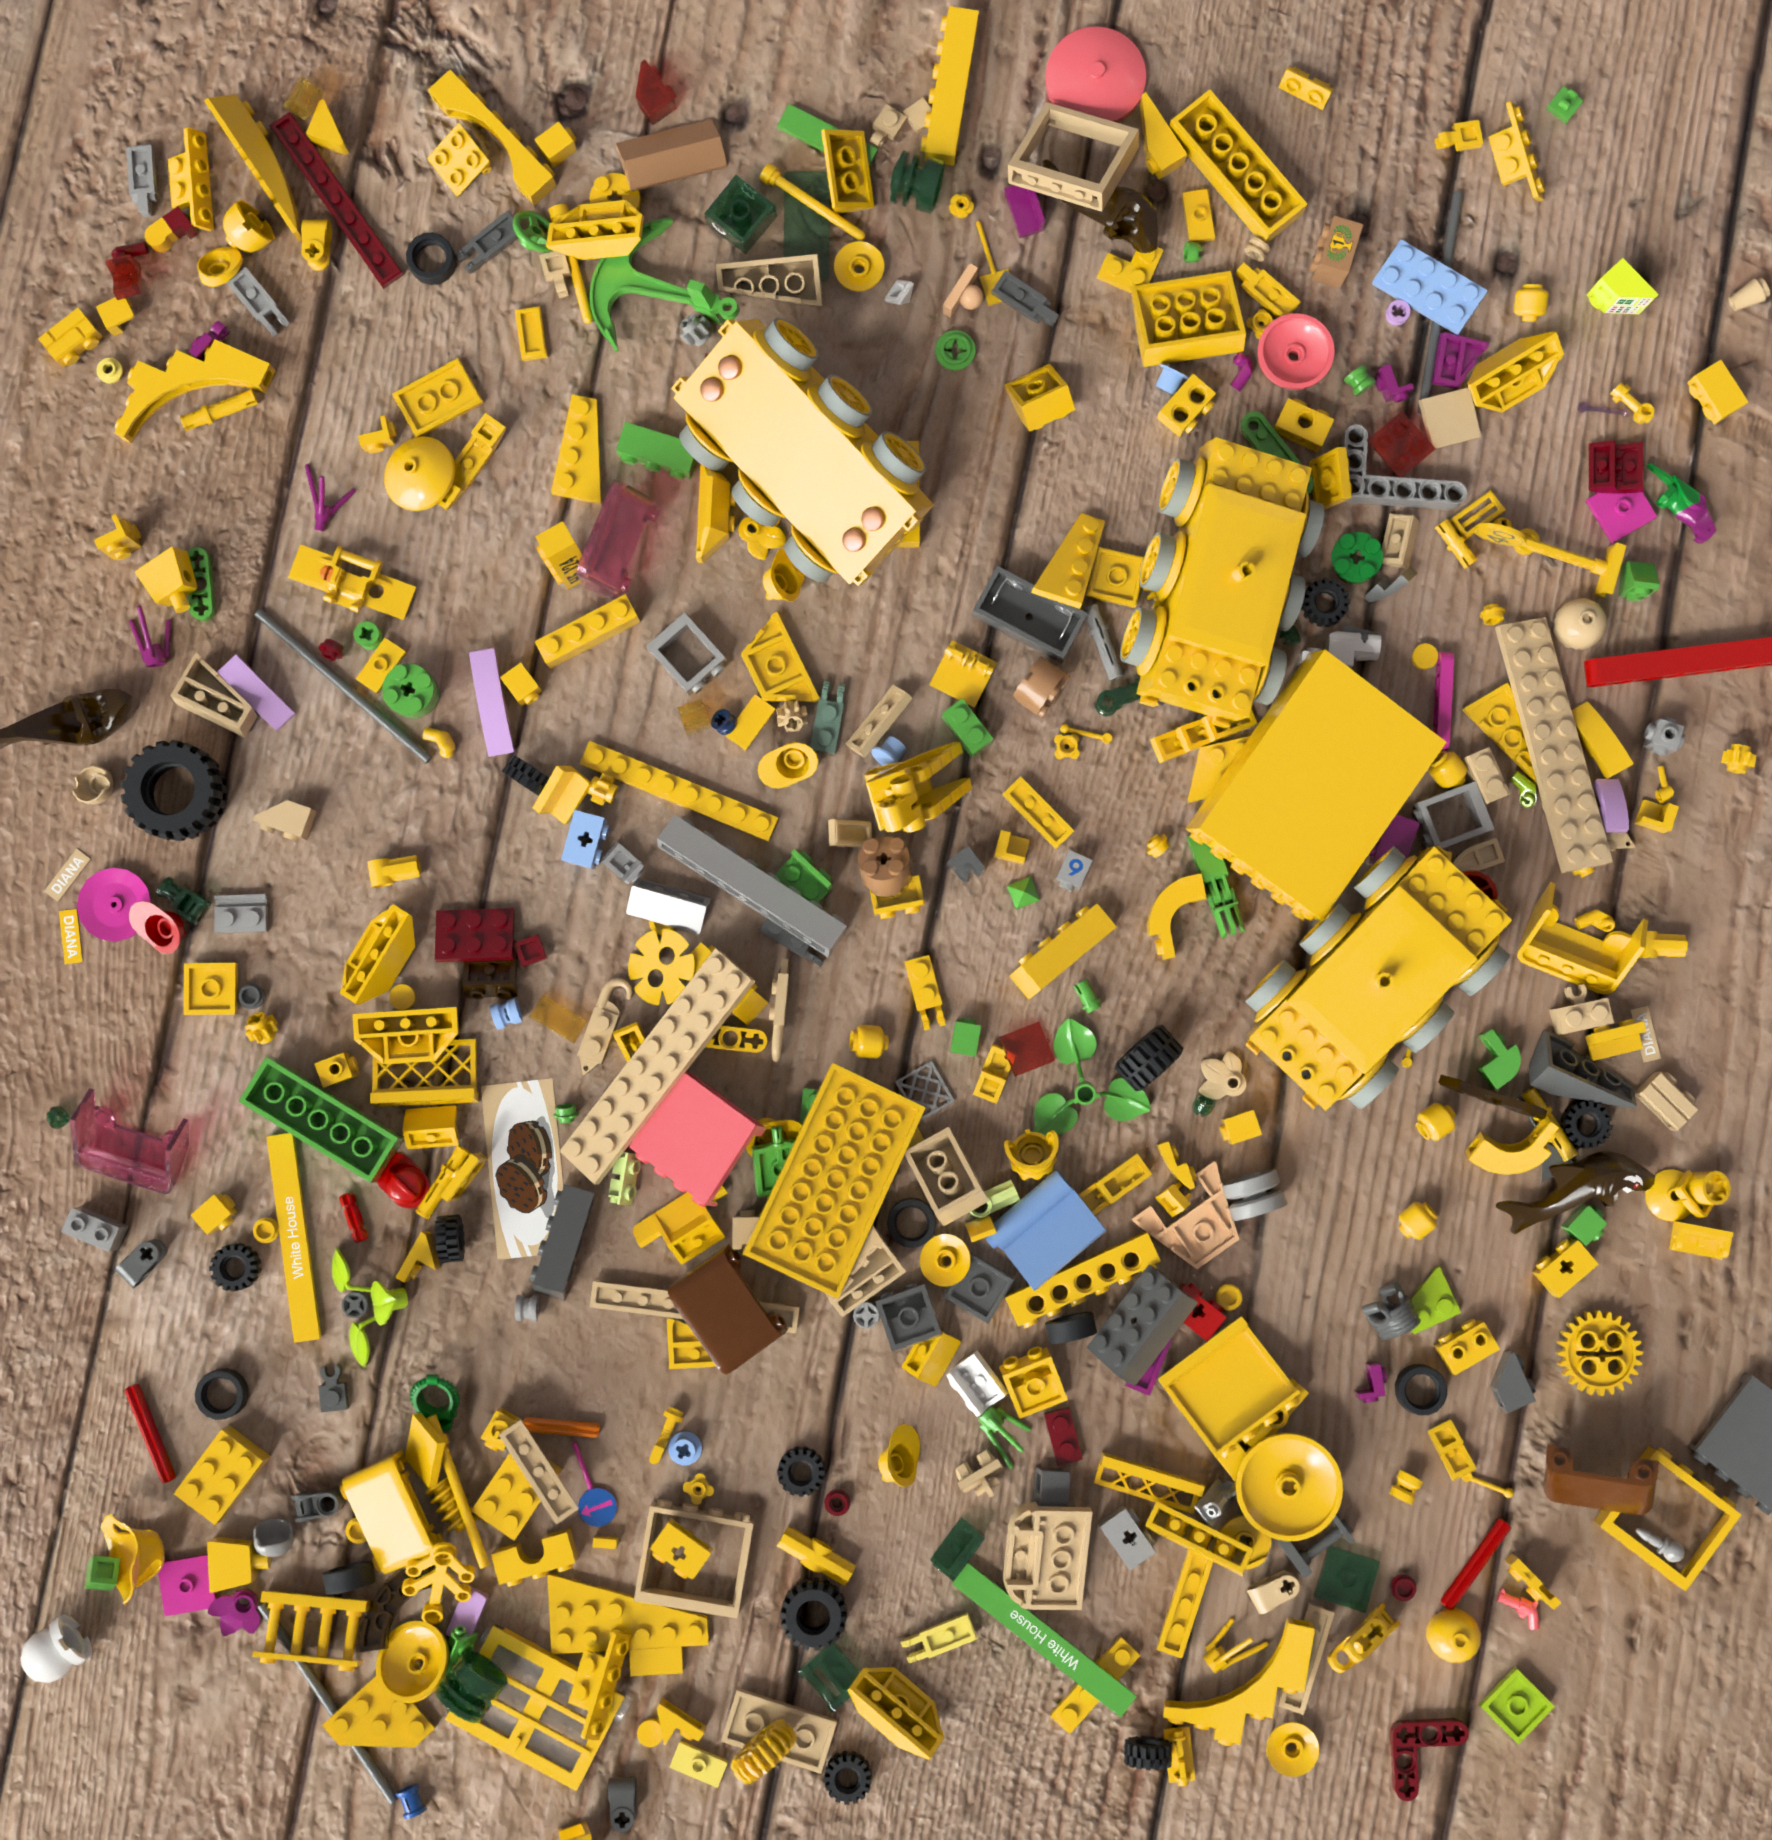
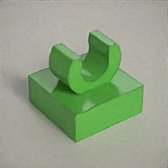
[1546,86,1583,124]

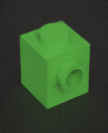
[1560,1204,1608,1246]

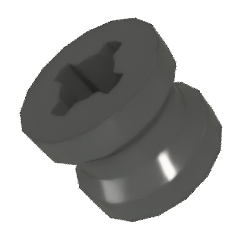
[342,1291,372,1318]

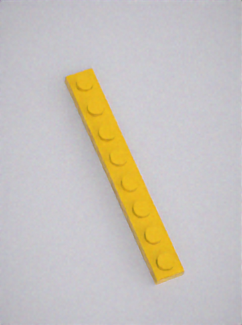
[580,741,779,842]

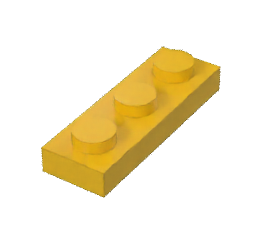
[1002,776,1074,850]

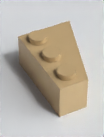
[825,1224,906,1317]

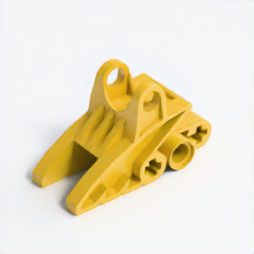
[864,742,973,832]

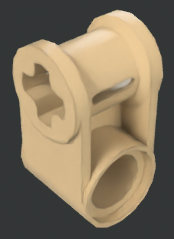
[1246,1570,1300,1614]

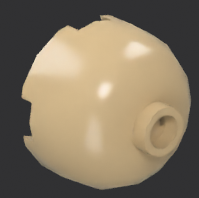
[1553,598,1607,650]

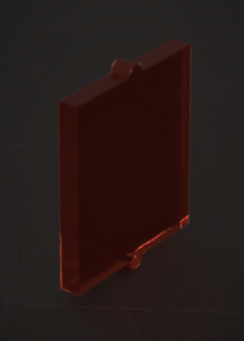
[999,1022,1055,1077]

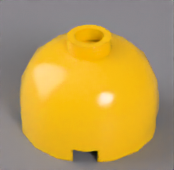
[223,200,275,253]
[1426,1608,1481,1663]

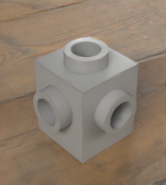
[1643,717,1685,756]

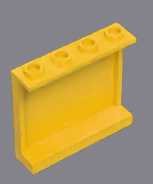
[1158,1316,1301,1459]

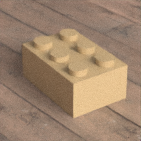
[905,1127,989,1226]

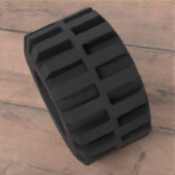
[1115,1025,1184,1092]
[780,1577,847,1651]

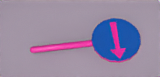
[572,1442,617,1527]

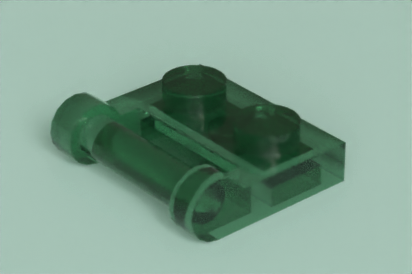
[797,1641,860,1712]

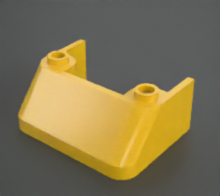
[1517,882,1648,994]

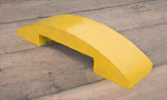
[438,413,507,511]

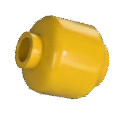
[1514,284,1549,322]
[1429,751,1468,789]
[849,1024,889,1059]
[1416,1102,1456,1141]
[1398,1201,1438,1240]

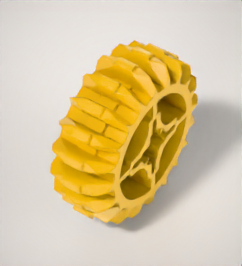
[730,1719,797,1785]

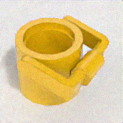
[1675,1170,1731,1219]

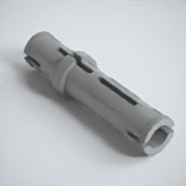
[1083,604,1124,681]

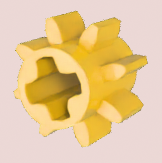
[1721,744,1757,774]
[587,773,619,806]
[245,1012,278,1044]

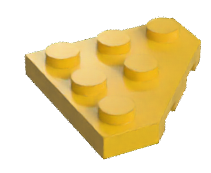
[322,1676,436,1748]

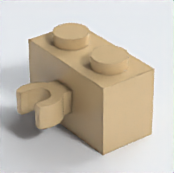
[1549,984,1614,1035]

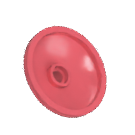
[1257,313,1335,390]

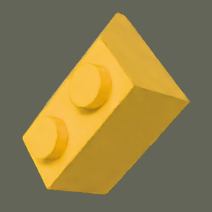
[1004,363,1075,431]

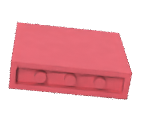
[629,1071,766,1207]

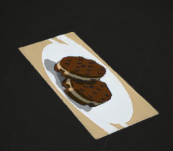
[481,1078,563,1260]

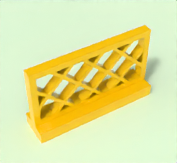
[370,1039,479,1107]

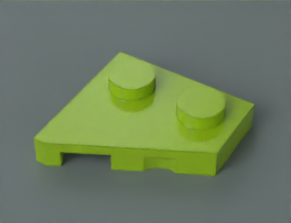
[1410,1266,1461,1335]

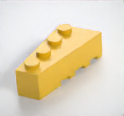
[1009,904,1117,1000]

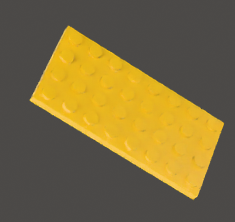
[742,1063,926,1299]

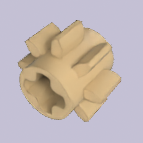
[776,700,808,732]

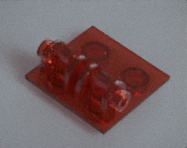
[1366,411,1436,478]

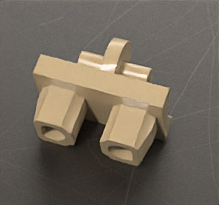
[955,1450,1005,1498]

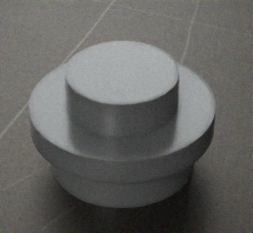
[238,983,265,1009]

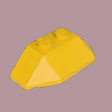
[546,200,644,260]
[1467,331,1564,413]
[696,464,736,563]
[340,904,415,1005]
[353,1007,459,1064]
[848,1667,945,1760]

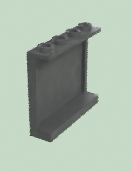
[1688,1373,1772,1516]

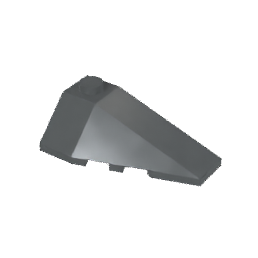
[1529,1030,1637,1109]

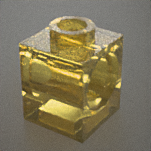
[282,77,324,120]
[677,699,712,736]

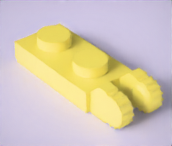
[900,1612,978,1663]

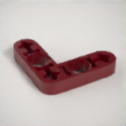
[1390,1718,1469,1802]

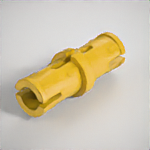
[1434,518,1478,569]

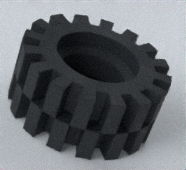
[1301,578,1350,627]
[502,754,549,796]
[1560,1101,1613,1148]
[435,1214,465,1263]
[209,1243,261,1292]
[777,1446,825,1497]
[1124,1736,1172,1771]
[824,1751,872,1805]

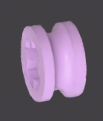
[1385,300,1411,326]

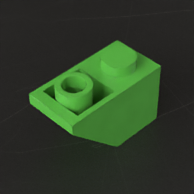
[1618,561,1660,602]

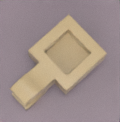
[870,104,907,152]
[539,251,571,299]

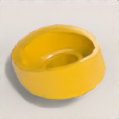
[197,247,242,287]

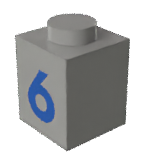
[1055,850,1093,892]

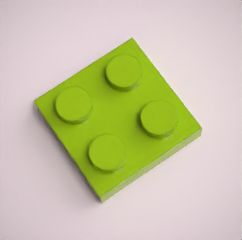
[1478,1666,1555,1745]

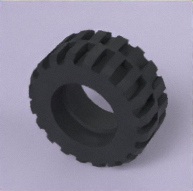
[120,740,228,841]

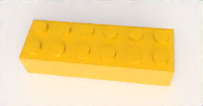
[1169,89,1308,244]

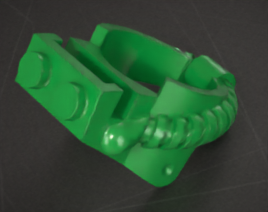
[410,1374,460,1432]

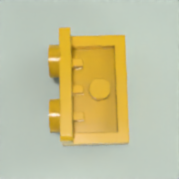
[94,513,142,560]
[869,875,925,919]
[1585,1019,1646,1061]

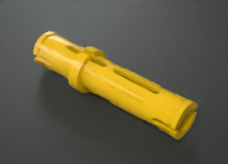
[180,389,258,432]
[1521,1087,1578,1162]
[415,1145,472,1220]

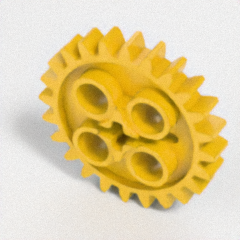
[1555,1310,1643,1396]

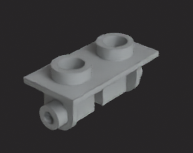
[1194,1478,1236,1528]

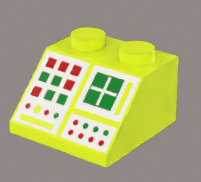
[1586,258,1659,314]

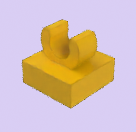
[1155,1182,1191,1217]

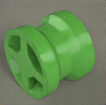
[1344,365,1376,397]
[354,621,383,650]

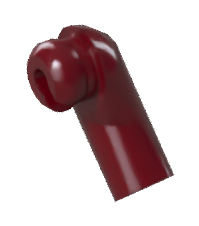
[111,241,149,265]

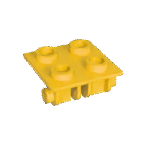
[427,123,491,197]
[929,640,997,708]

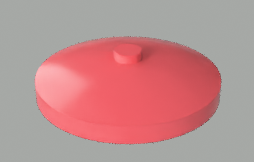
[1045,27,1146,123]

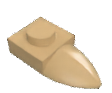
[1453,838,1505,871]

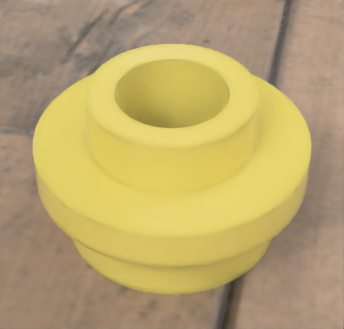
[97,358,123,384]

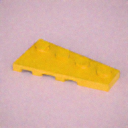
[551,394,602,504]

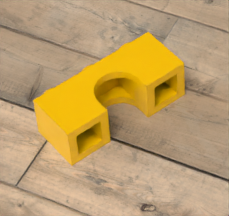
[491,1528,579,1587]

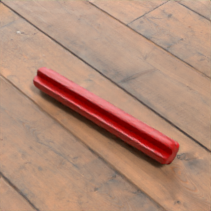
[125,1384,176,1484]
[1441,1519,1511,1610]

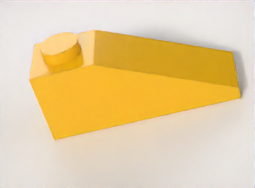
[1139,92,1187,180]

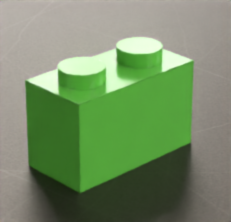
[941,698,993,758]

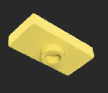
[669,1740,728,1788]

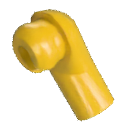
[1574,909,1615,932]

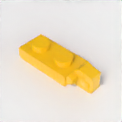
[1235,262,1301,318]

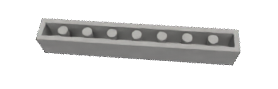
[657,815,847,958]

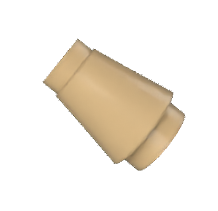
[1728,278,1770,311]

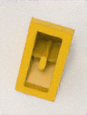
[306,99,349,155]
[612,1022,646,1062]

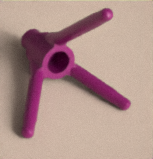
[305,464,356,531]

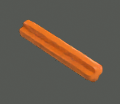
[523,1417,600,1438]

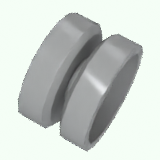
[1222,1169,1288,1221]

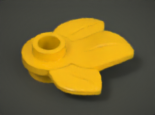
[738,517,787,560]

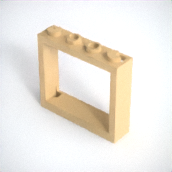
[1008,102,1139,212]
[634,1499,755,1619]

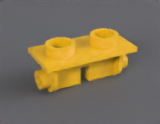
[1278,66,1334,110]
[1163,1726,1195,1786]

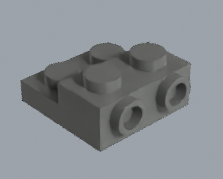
[875,1283,942,1352]

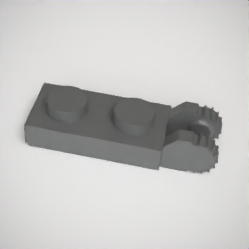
[455,210,524,274]
[759,918,824,967]

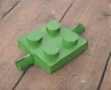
[751,1125,796,1198]

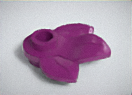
[207,1589,260,1636]

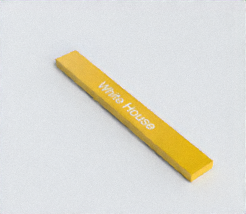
[267,1133,322,1343]

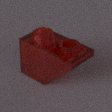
[635,59,677,126]

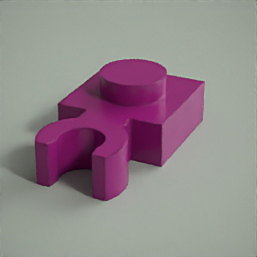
[189,320,230,362]

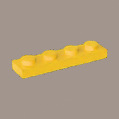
[1156,1550,1213,1659]
[1050,1635,1141,1734]

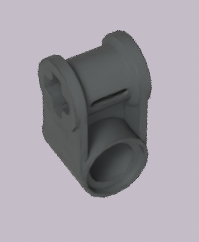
[115,1239,166,1288]
[291,1488,346,1522]
[608,1777,637,1832]

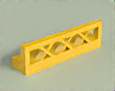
[1093,1452,1205,1514]

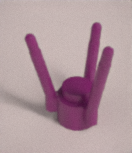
[129,606,171,667]

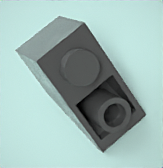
[1490,1349,1536,1413]

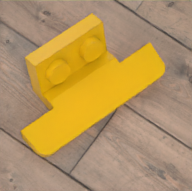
[633,1185,728,1265]

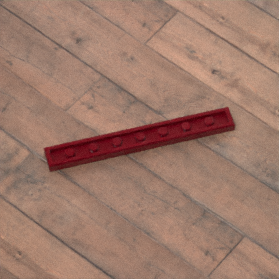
[269,112,404,289]

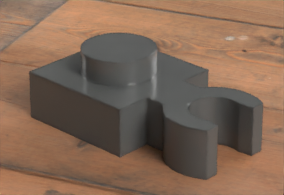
[318,1364,349,1413]

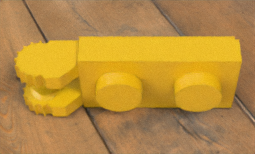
[904,955,946,1031]

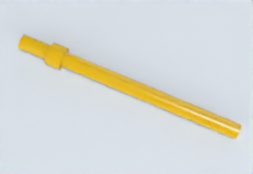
[426,1415,490,1569]

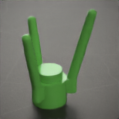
[978,1405,1031,1469]

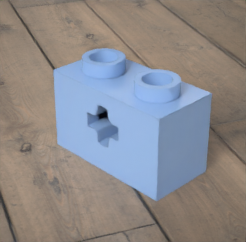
[561,810,610,870]

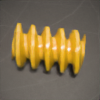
[424,1477,479,1534]

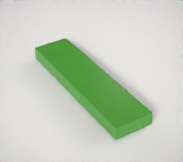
[777,104,878,168]

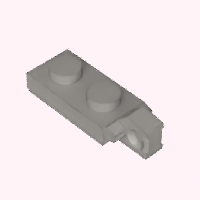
[126,144,157,217]

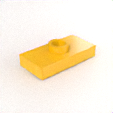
[1181,189,1215,243]
[356,637,407,694]

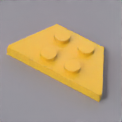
[741,611,820,702]
[1187,736,1250,803]

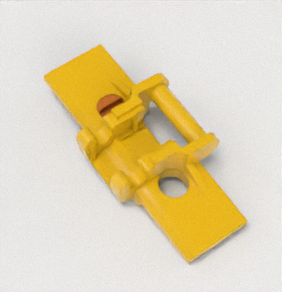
[288,544,417,621]

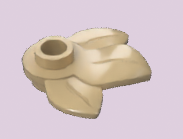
[1199,1051,1247,1100]

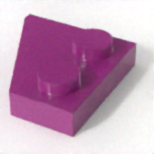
[1432,332,1489,389]

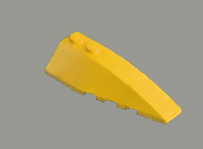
[204,94,302,242]

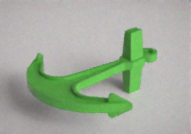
[590,218,740,352]

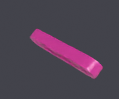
[1433,651,1454,751]

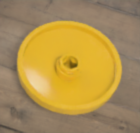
[1235,1433,1343,1541]

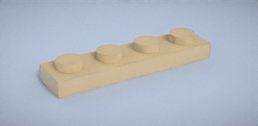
[499,1420,579,1525]
[1278,1603,1335,1715]

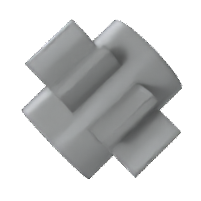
[679,314,711,346]

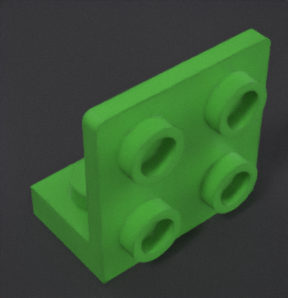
[775,849,833,903]

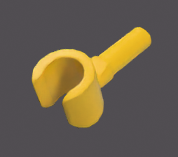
[1655,766,1674,804]

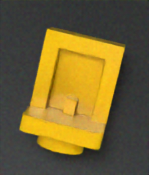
[358,415,397,453]

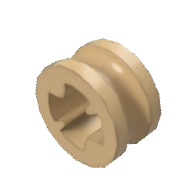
[1244,237,1270,262]

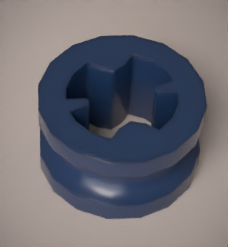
[711,709,737,735]

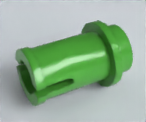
[1073,979,1102,1014]

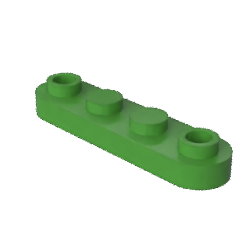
[1240,411,1314,495]

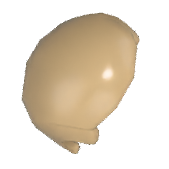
[72,765,113,805]

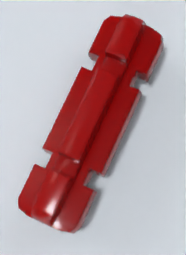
[339,1192,369,1243]

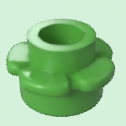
[553,1103,578,1123]

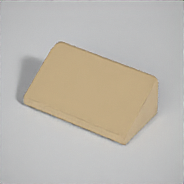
[1382,513,1419,569]

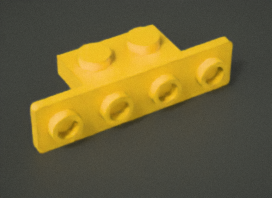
[1488,101,1546,202]
[168,127,214,231]
[568,1631,631,1740]

